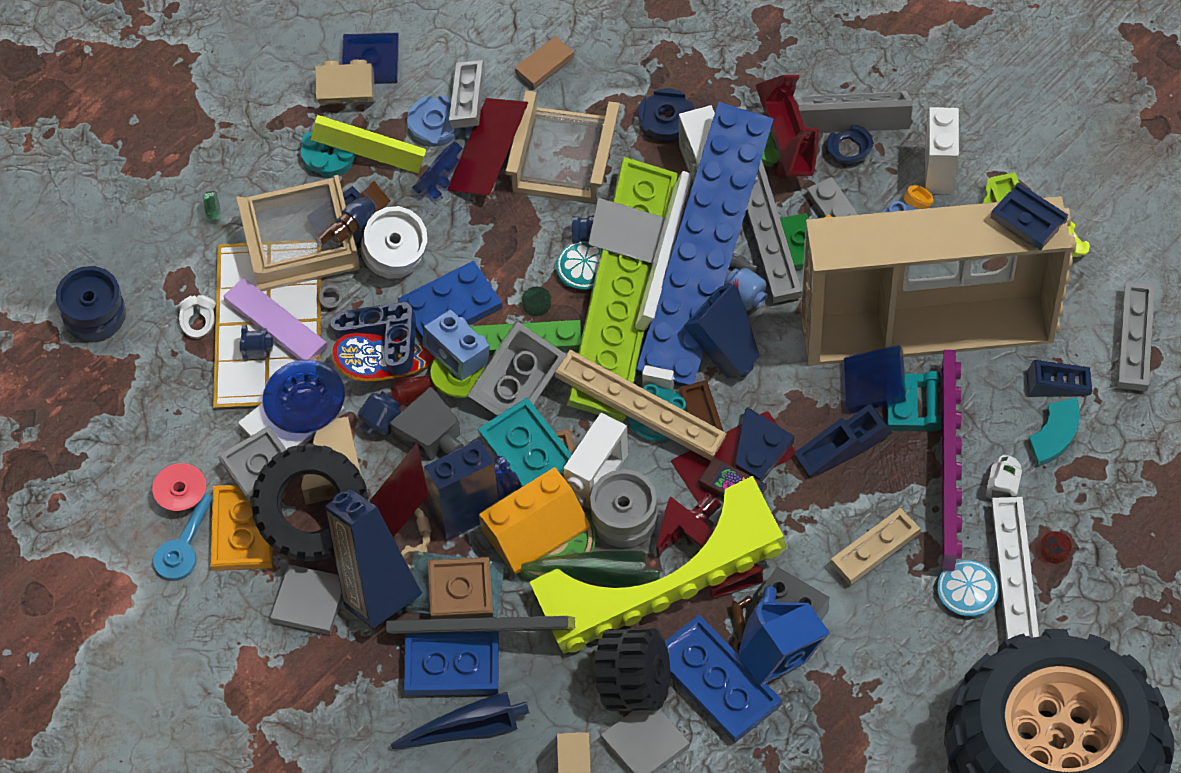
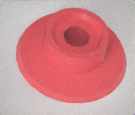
[152,463,206,511]

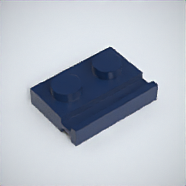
[990,183,1068,251]

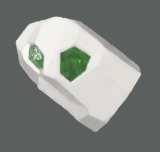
[986,455,1022,500]

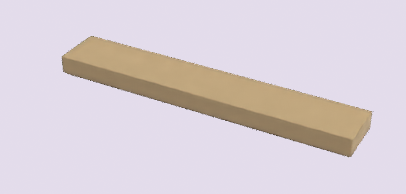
[555,350,727,461]

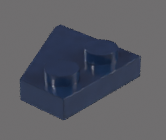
[736,407,795,482]

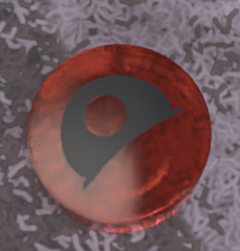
[1040,531,1072,563]

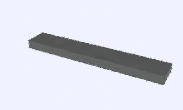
[386,616,575,635]

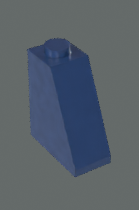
[684,283,760,378]

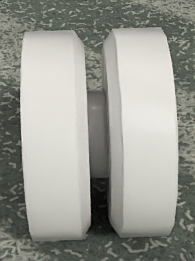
[361,206,427,279]

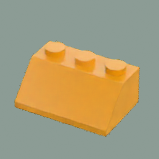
[479,467,591,575]

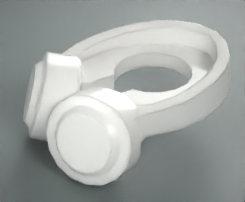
[178,295,216,339]

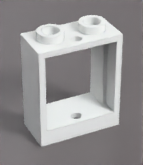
[563,413,628,509]

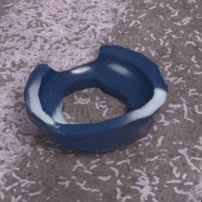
[827,125,874,164]

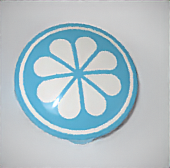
[937,560,999,619]

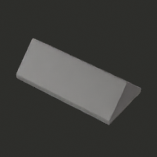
[795,91,913,133]

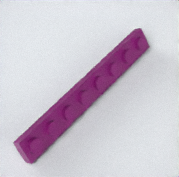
[942,349,962,571]

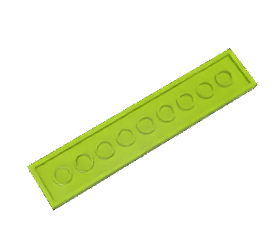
[567,157,678,422]

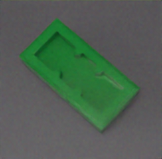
[780,213,809,270]

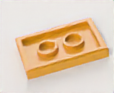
[211,485,273,571]

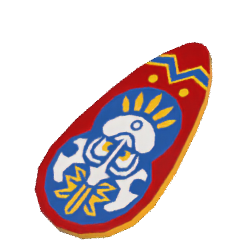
[332,333,434,381]

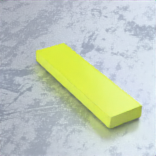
[310,115,426,174]

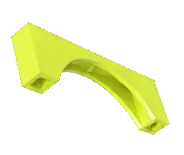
[530,476,787,654]

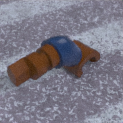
[315,181,391,247]

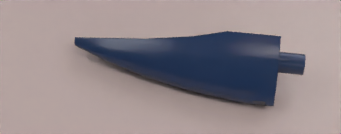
[391,692,530,749]

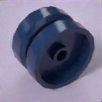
[56,266,126,342]

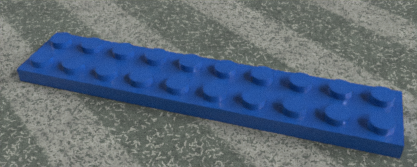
[636,102,774,386]

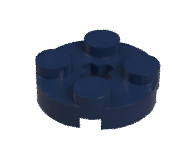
[638,88,695,141]

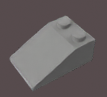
[467,320,566,416]

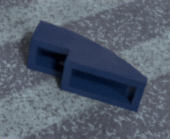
[794,403,893,477]

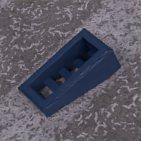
[1027,360,1092,396]

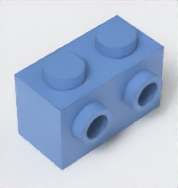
[422,309,490,381]

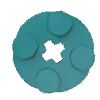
[301,130,358,178]

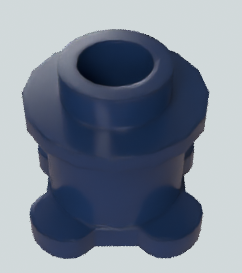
[240,325,273,360]

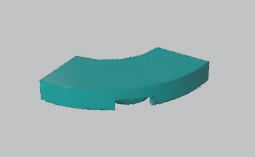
[1028,397,1080,466]

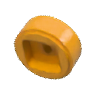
[904,185,934,209]

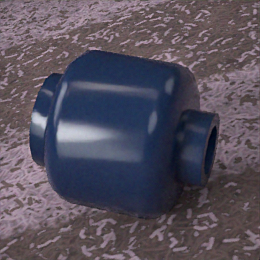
[358,391,401,437]

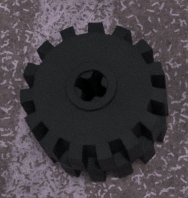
[595,628,670,711]

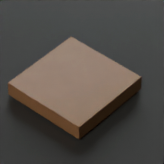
[428,557,493,619]

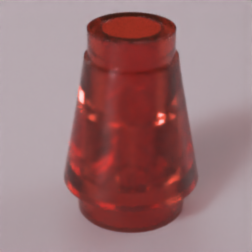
[391,375,437,407]

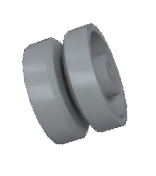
[590,469,658,548]

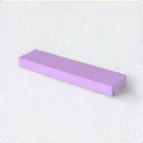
[223,277,327,366]

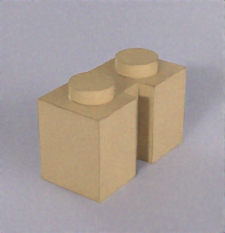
[315,60,375,104]

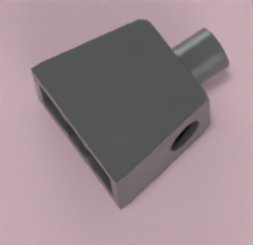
[390,387,464,460]

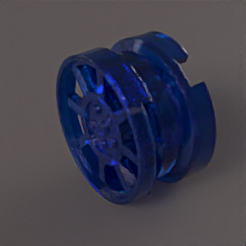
[492,455,522,501]

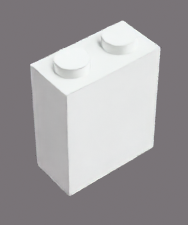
[925,107,959,195]

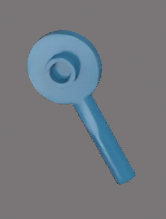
[153,493,213,581]

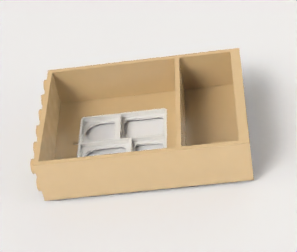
[801,196,1076,366]

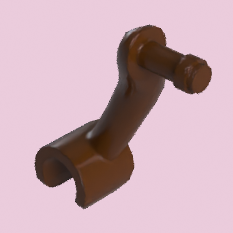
[732,596,753,655]

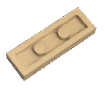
[830,507,921,586]

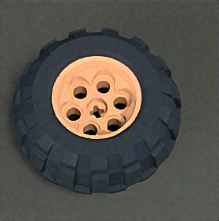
[944,629,1174,773]

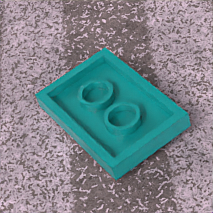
[478,397,572,488]

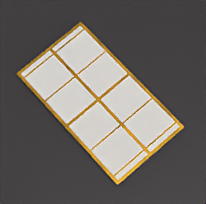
[213,240,322,411]

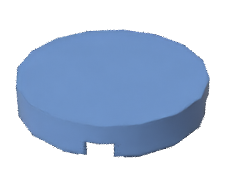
[407,96,462,147]

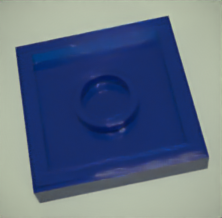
[342,33,399,84]
[844,345,906,414]

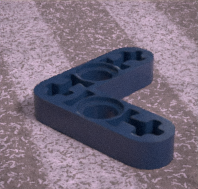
[331,302,416,375]

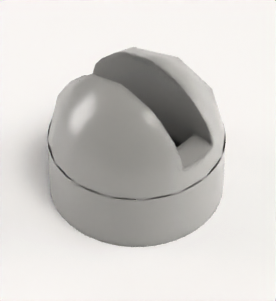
[319,283,343,308]

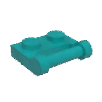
[887,371,942,431]

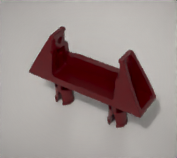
[755,75,819,178]
[656,493,763,599]

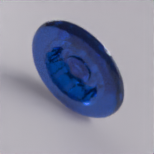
[262,360,345,433]

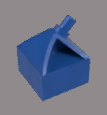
[739,586,830,686]

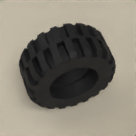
[251,444,368,561]

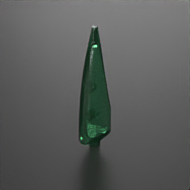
[521,550,660,588]

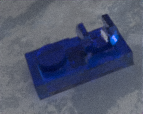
[412,141,463,199]

